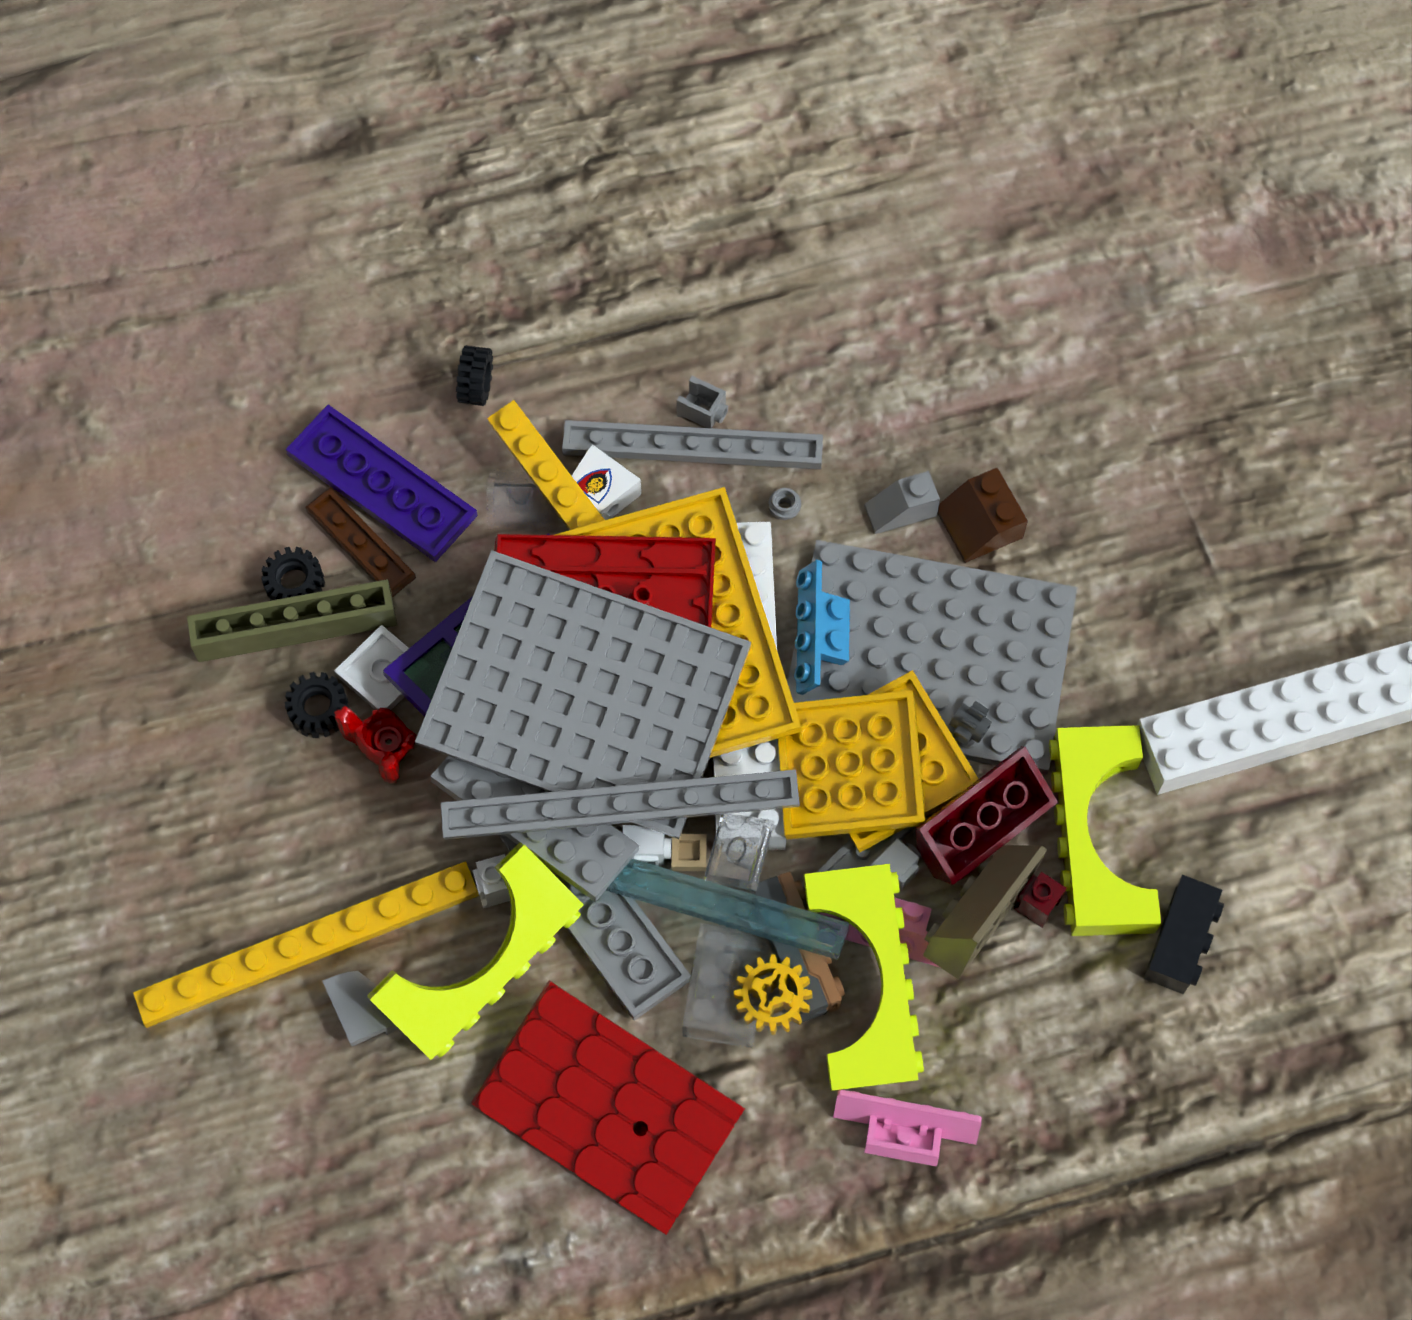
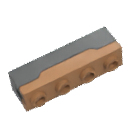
[750,871,845,1023]

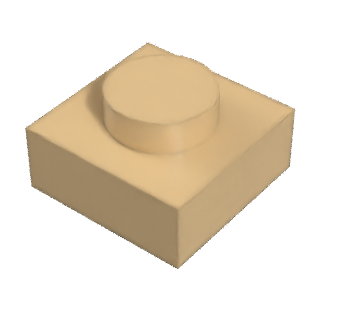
[671,834,707,871]

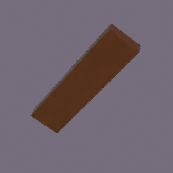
[305,487,416,597]

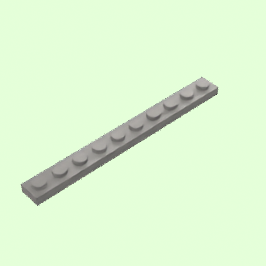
[441,770,800,840]

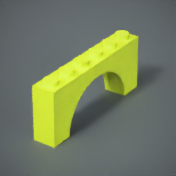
[1049,725,1161,936]
[367,843,584,1060]
[803,864,924,1091]

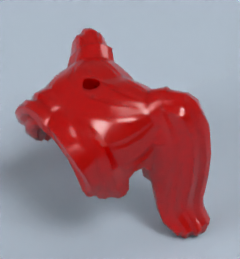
[334,706,417,784]

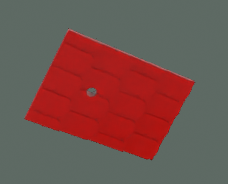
[494,534,716,627]
[471,980,745,1235]

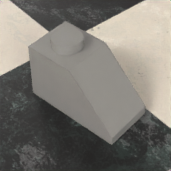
[864,471,940,534]

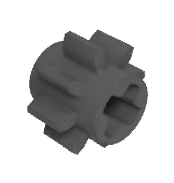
[949,701,992,745]

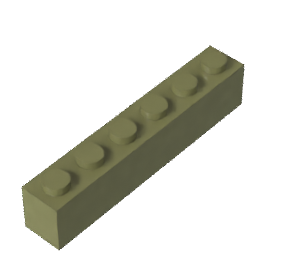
[187,579,398,662]

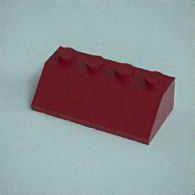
[916,746,1058,885]

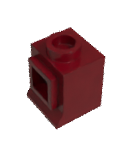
[1013,871,1067,928]

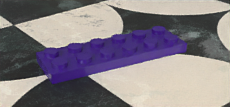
[285,404,478,563]

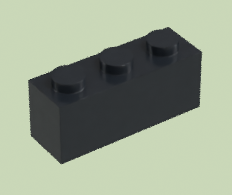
[1143,874,1224,994]

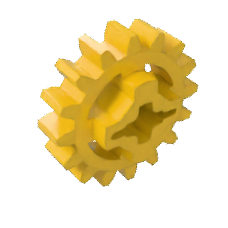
[734,954,813,1035]

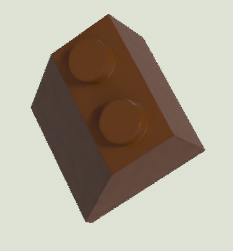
[937,467,1028,563]

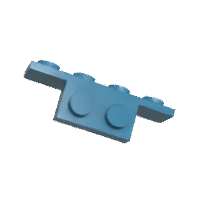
[794,559,850,695]

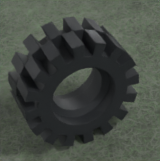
[456,345,493,406]
[261,547,325,601]
[284,672,349,738]

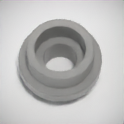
[768,488,801,520]

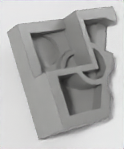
[323,971,399,1047]

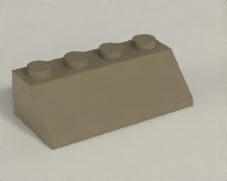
[923,845,1047,980]

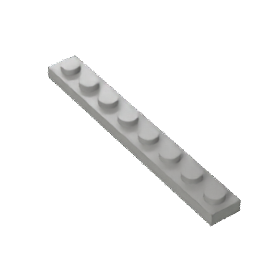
[562,420,823,469]

